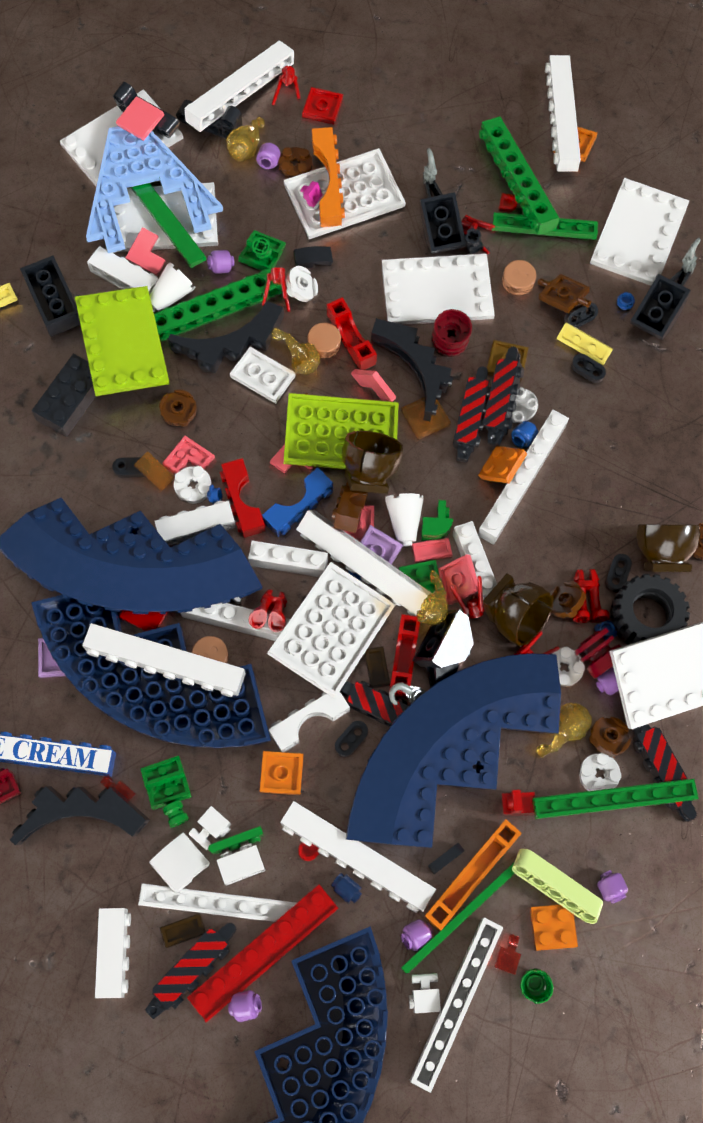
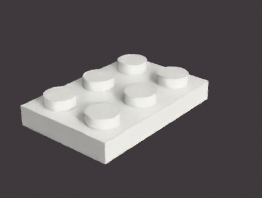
[230,347,296,404]

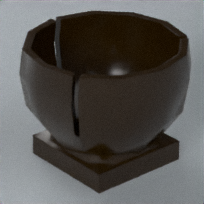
[342,431,403,494]
[637,524,700,572]
[482,573,554,646]

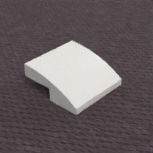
[149,832,210,894]

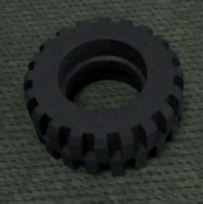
[610,574,690,645]

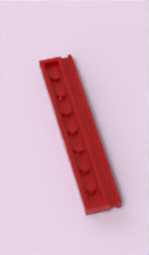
[187,884,338,1022]

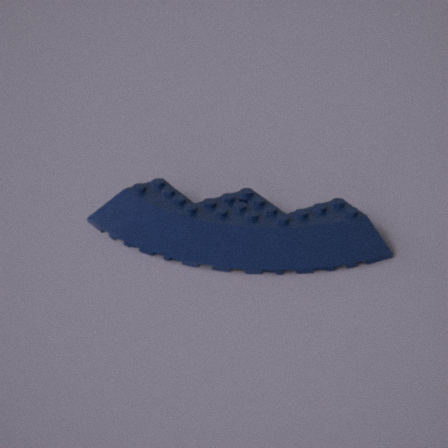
[0,497,263,614]
[31,595,271,748]
[346,653,561,848]
[254,926,388,1123]

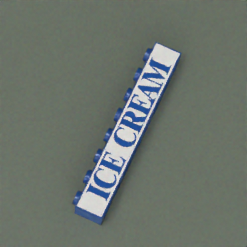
[0,731,116,777]

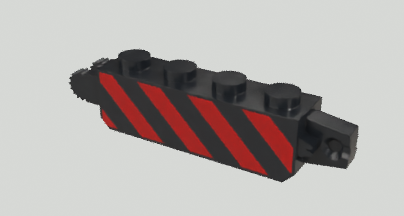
[483,346,524,446]
[453,366,491,462]
[340,681,409,727]
[632,724,697,822]
[145,922,237,1019]

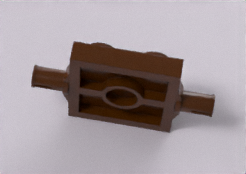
[537,274,591,313]

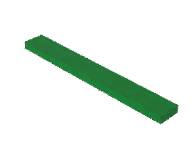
[130,183,206,268]
[532,778,699,820]
[401,861,515,974]

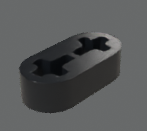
[428,843,465,875]

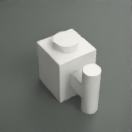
[189,806,231,850]
[409,973,441,1013]

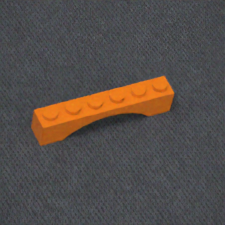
[312,127,345,227]
[424,819,522,931]

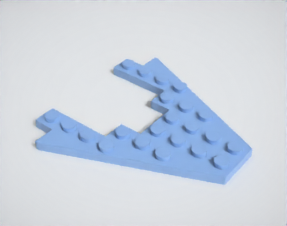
[86,126,223,253]

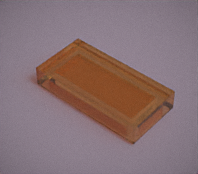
[134,451,175,491]

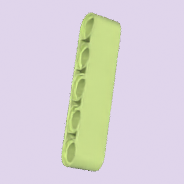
[512,849,603,924]

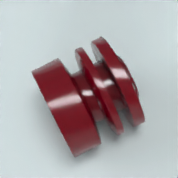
[431,309,472,357]
[574,628,621,679]

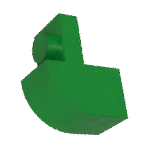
[421,500,453,541]

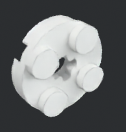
[285,266,318,302]
[174,466,212,504]
[552,647,585,687]
[579,753,621,791]

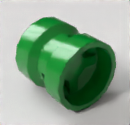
[252,237,272,260]
[162,800,189,828]

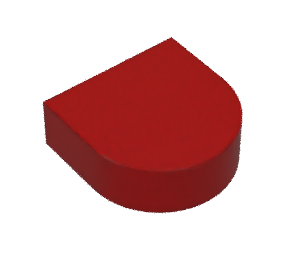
[499,193,517,212]
[298,843,320,861]

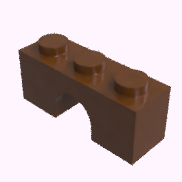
[331,482,368,533]

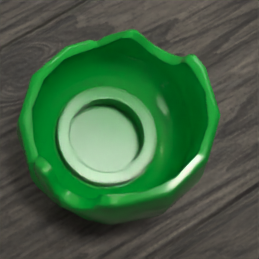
[520,968,554,1004]

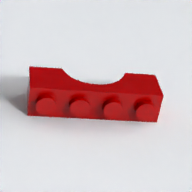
[327,297,377,370]
[219,458,266,538]
[389,614,421,699]

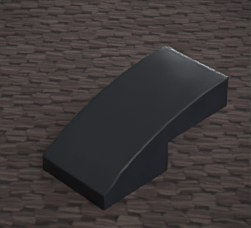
[293,246,333,268]

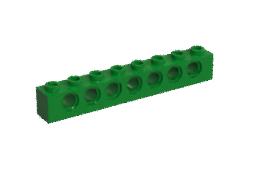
[479,116,559,235]
[154,267,282,342]

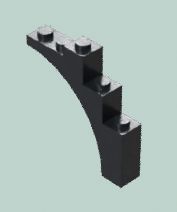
[167,301,284,374]
[371,318,454,422]
[10,786,150,845]

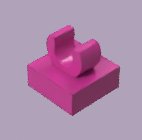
[300,181,323,208]

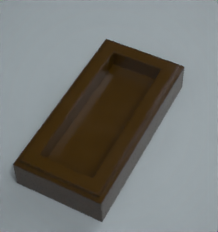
[364,646,390,688]
[159,913,206,948]

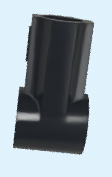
[465,228,484,254]

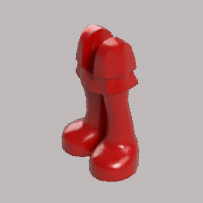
[573,569,610,623]
[249,589,287,633]

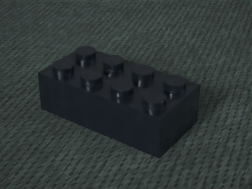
[20,255,80,337]
[31,353,96,437]

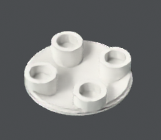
[511,387,538,423]

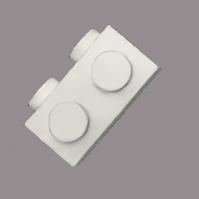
[217,844,265,886]

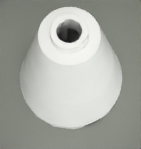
[149,262,195,313]
[385,493,423,546]

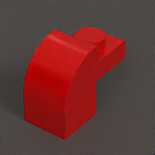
[502,790,535,816]

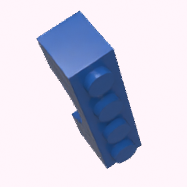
[262,467,333,537]

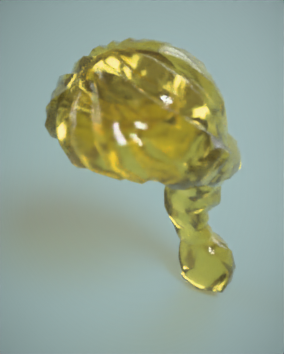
[227,116,265,161]
[271,327,320,375]
[416,570,448,625]
[537,703,592,758]

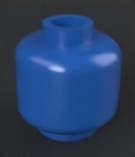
[511,421,539,448]

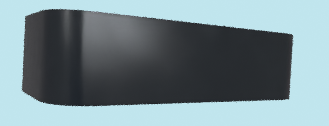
[113,82,180,138]
[176,100,243,141]

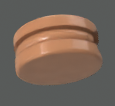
[502,260,536,295]
[308,322,341,359]
[191,636,229,663]

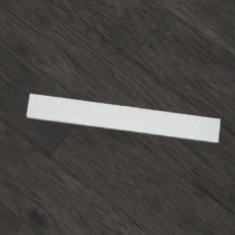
[138,884,297,922]

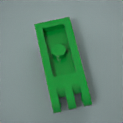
[208,826,264,854]

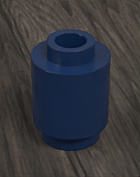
[331,873,362,904]

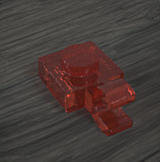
[100,776,137,801]
[494,934,521,975]

